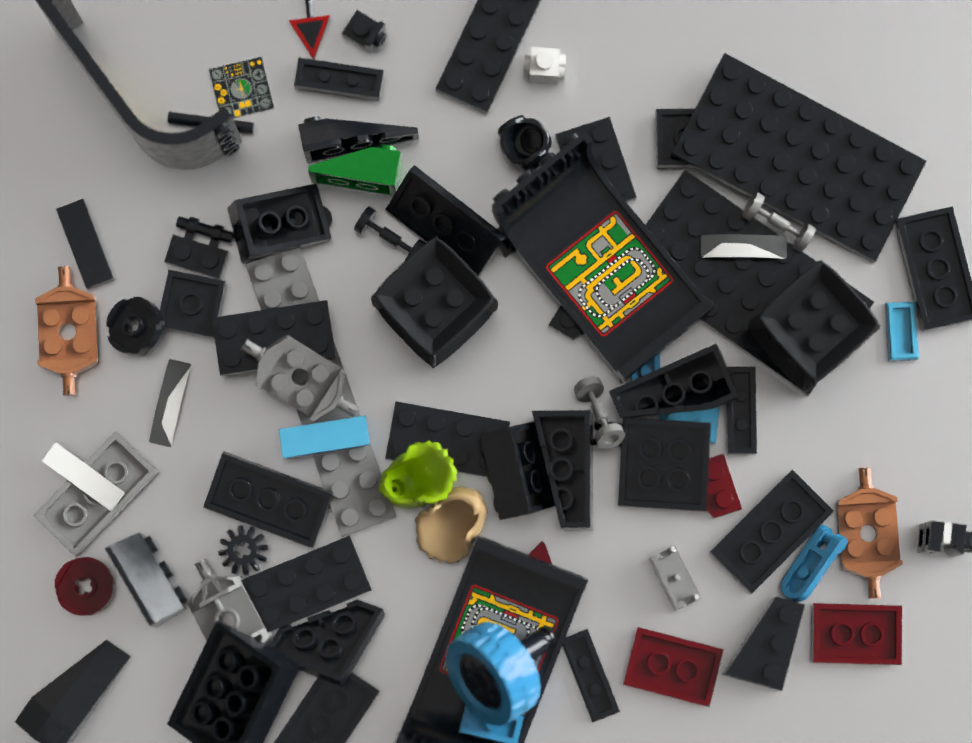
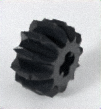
[218,525,269,576]

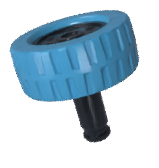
[446,622,556,726]

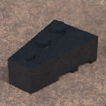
[721,596,805,691]

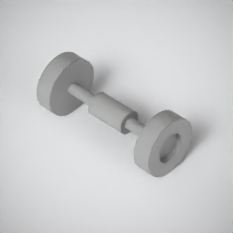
[742,192,816,253]
[574,376,625,449]

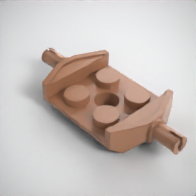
[35,266,98,396]
[837,467,903,599]

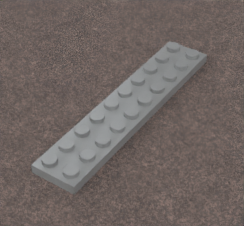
[245,247,397,537]

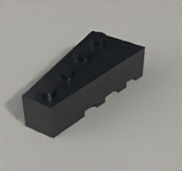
[532,410,593,531]

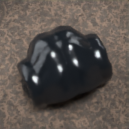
[497,115,552,172]

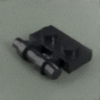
[164,216,234,280]

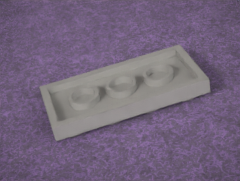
[33,431,158,557]

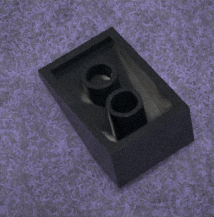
[227,183,332,263]

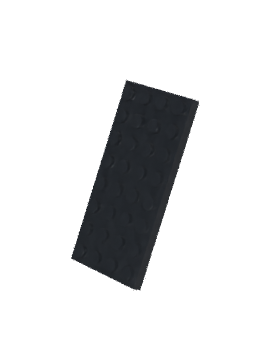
[671,53,927,263]
[646,170,874,396]

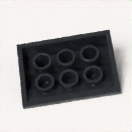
[167,621,300,743]

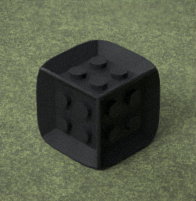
[371,237,498,368]
[747,260,880,392]

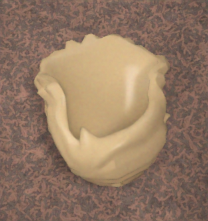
[415,486,487,564]

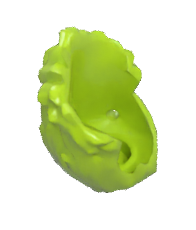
[378,441,457,509]

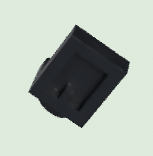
[342,10,387,54]

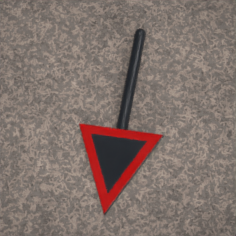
[289,0,331,60]

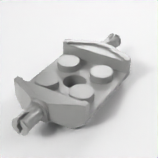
[241,335,359,422]
[188,559,273,644]

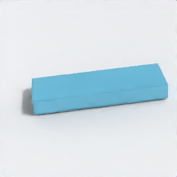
[279,415,370,459]

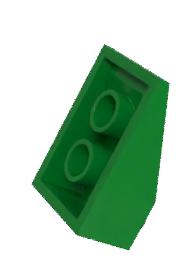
[308,144,402,197]

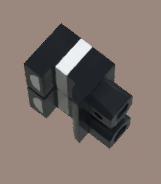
[917,521,972,557]

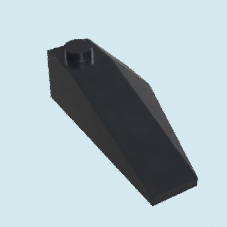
[15,640,131,743]

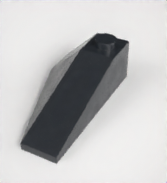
[298,116,419,164]
[609,344,740,418]

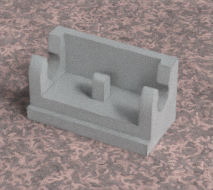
[649,546,701,611]

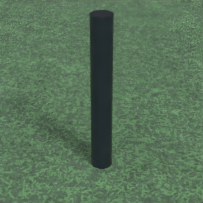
[168,112,255,134]

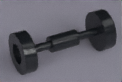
[354,206,426,261]

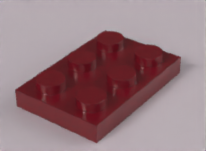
[812,603,902,665]
[623,627,724,707]

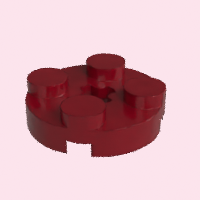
[55,557,115,616]

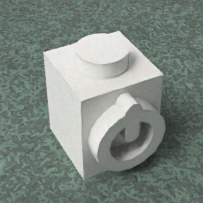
[524,47,566,85]

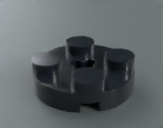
[106,297,165,356]

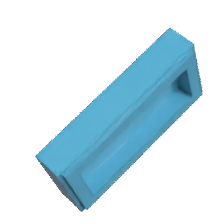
[885,302,919,361]

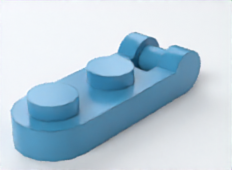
[781,524,848,602]

